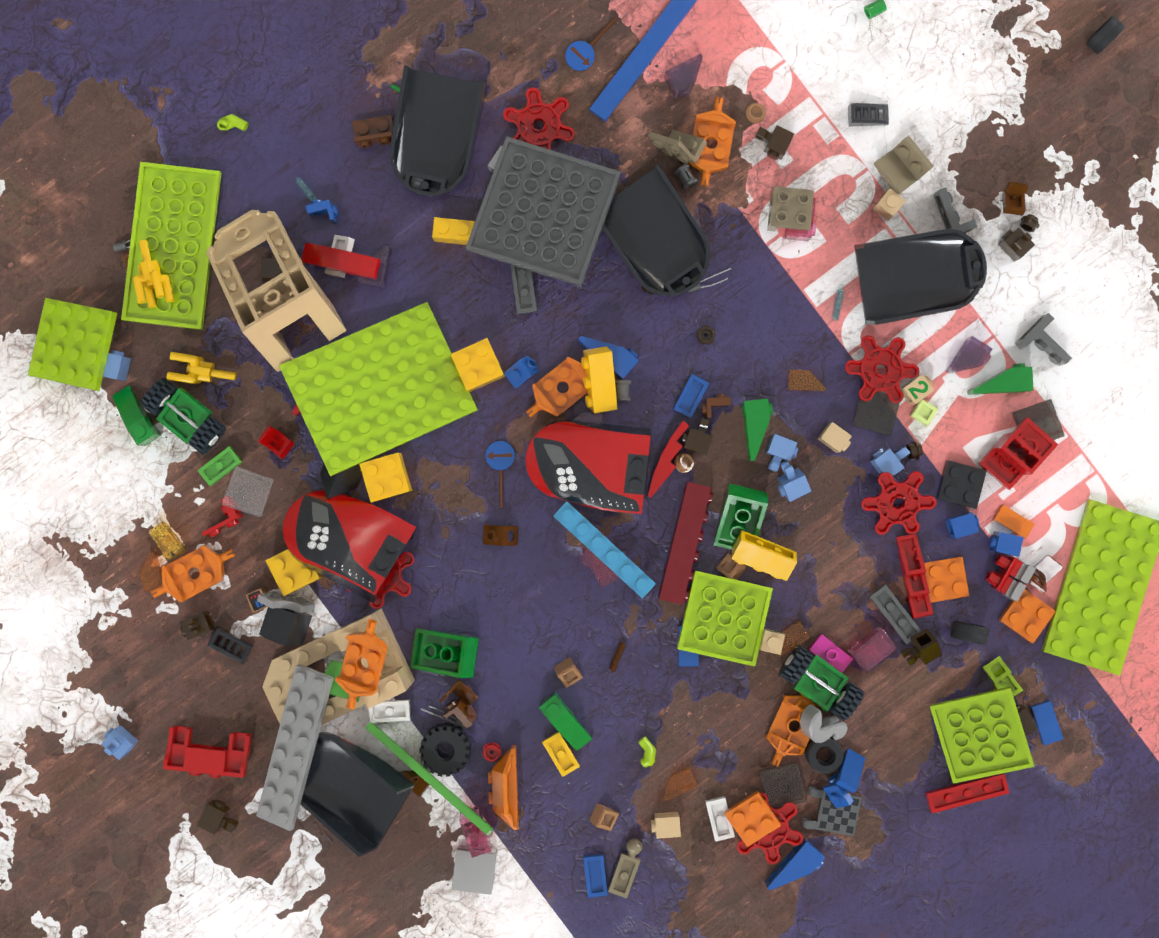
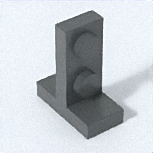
[933,187,978,233]
[1015,313,1072,366]

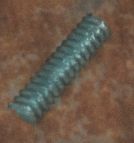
[295,177,318,202]
[831,289,845,321]

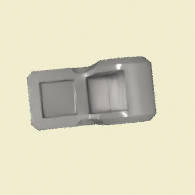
[800,704,848,743]

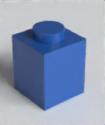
[945,512,980,539]
[989,531,1024,557]

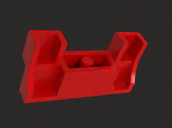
[163,725,253,778]

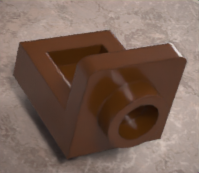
[1002,182,1028,216]
[702,394,731,419]
[443,697,477,728]
[402,770,430,797]

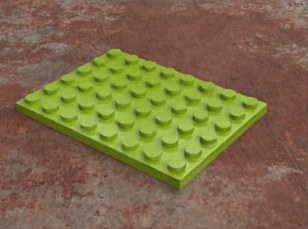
[279,302,477,477]

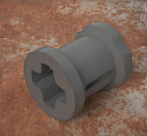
[673,163,699,190]
[615,380,631,401]

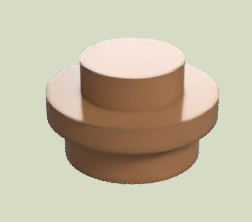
[746,103,766,124]
[674,453,694,473]

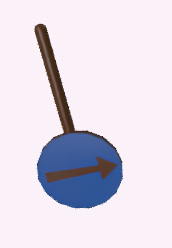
[565,17,617,71]
[485,441,515,508]

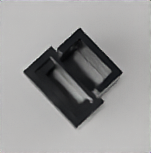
[259,607,312,646]

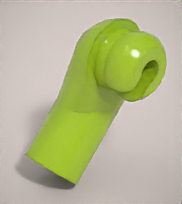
[217,114,249,131]
[638,736,656,767]

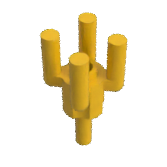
[133,240,174,308]
[167,352,237,384]

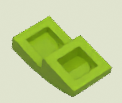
[982,656,1023,696]

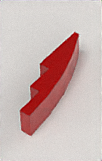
[301,243,381,279]
[647,421,689,498]
[896,534,933,619]

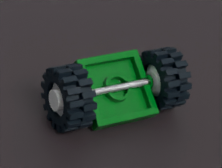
[140,377,226,455]
[779,645,865,721]

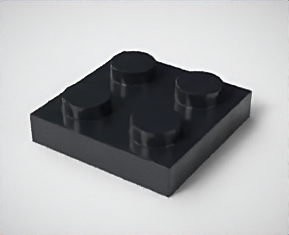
[936,460,987,509]

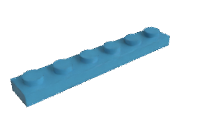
[554,502,656,599]

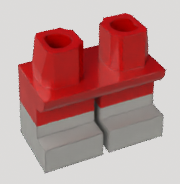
[985,554,1036,601]

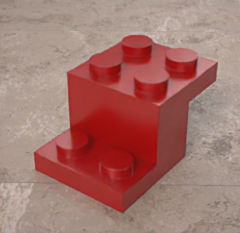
[978,417,1058,490]

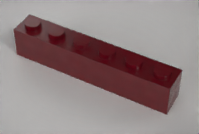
[658,482,713,605]

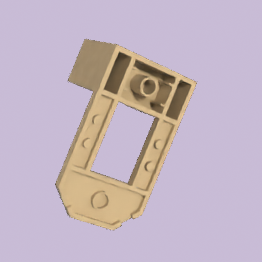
[206,210,346,372]
[262,608,415,725]

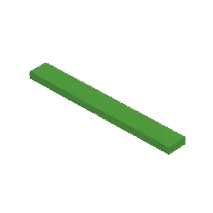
[366,722,493,835]

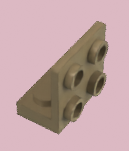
[648,130,707,164]
[874,136,934,194]
[767,186,814,232]

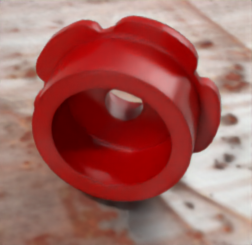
[482,742,502,762]

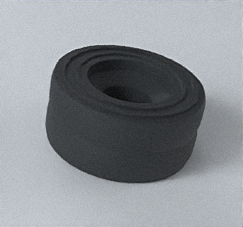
[1086,16,1125,54]
[950,620,990,645]

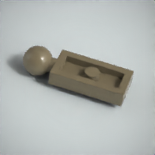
[608,838,642,898]

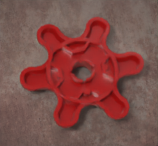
[503,88,575,150]
[845,335,920,403]
[861,471,937,535]
[347,552,415,609]
[737,792,803,864]

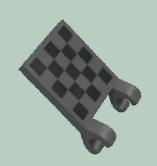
[801,786,862,836]

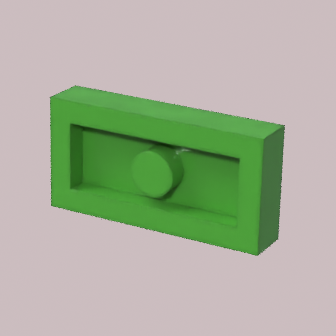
[197,446,243,486]

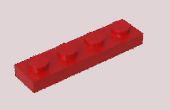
[925,773,1010,814]

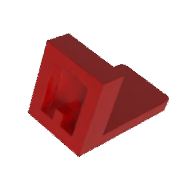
[202,496,243,538]

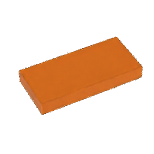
[993,505,1035,539]

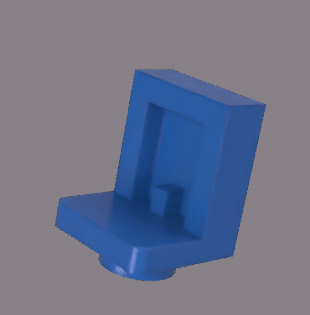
[306,199,339,224]
[504,356,539,389]
[823,774,854,808]

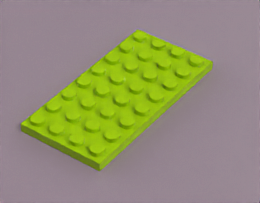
[121,162,222,330]
[1041,499,1159,676]

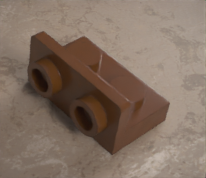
[352,115,394,148]

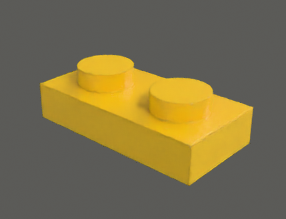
[542,731,580,777]

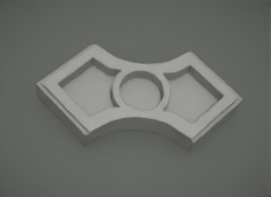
[257,592,315,613]

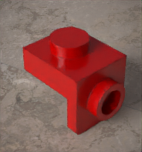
[258,426,295,459]

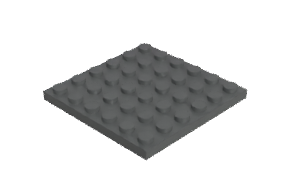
[466,136,621,287]

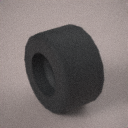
[805,737,844,774]

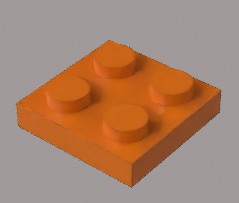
[924,556,969,603]
[998,589,1056,644]
[724,790,781,847]

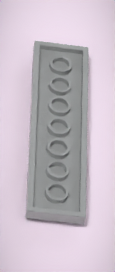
[256,664,334,831]

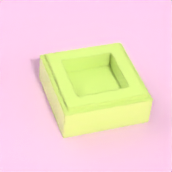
[910,399,938,426]

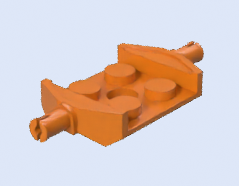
[688,97,736,187]
[525,357,588,418]
[151,545,235,602]
[335,619,388,709]
[765,694,818,767]

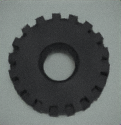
[419,723,471,777]

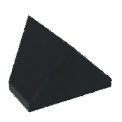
[320,464,362,499]

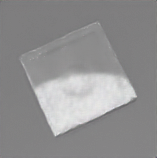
[221,466,274,518]

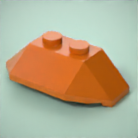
[488,745,519,830]

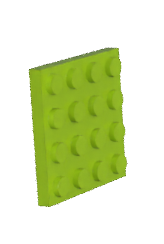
[28,298,117,391]
[677,570,773,666]
[930,686,1034,784]

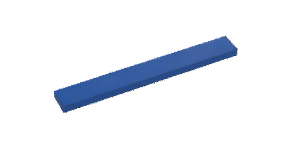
[589,0,698,122]

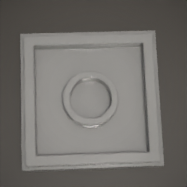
[452,848,497,895]

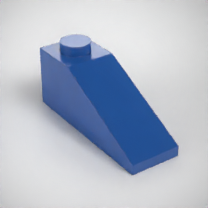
[578,336,639,380]
[765,837,825,890]

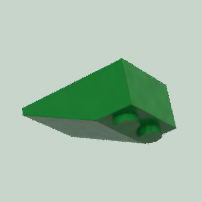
[713,483,768,550]
[410,628,479,678]

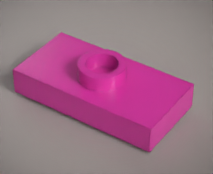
[809,634,853,673]

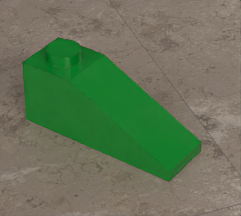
[967,363,1034,395]
[112,385,162,446]
[742,399,773,461]
[539,692,592,751]

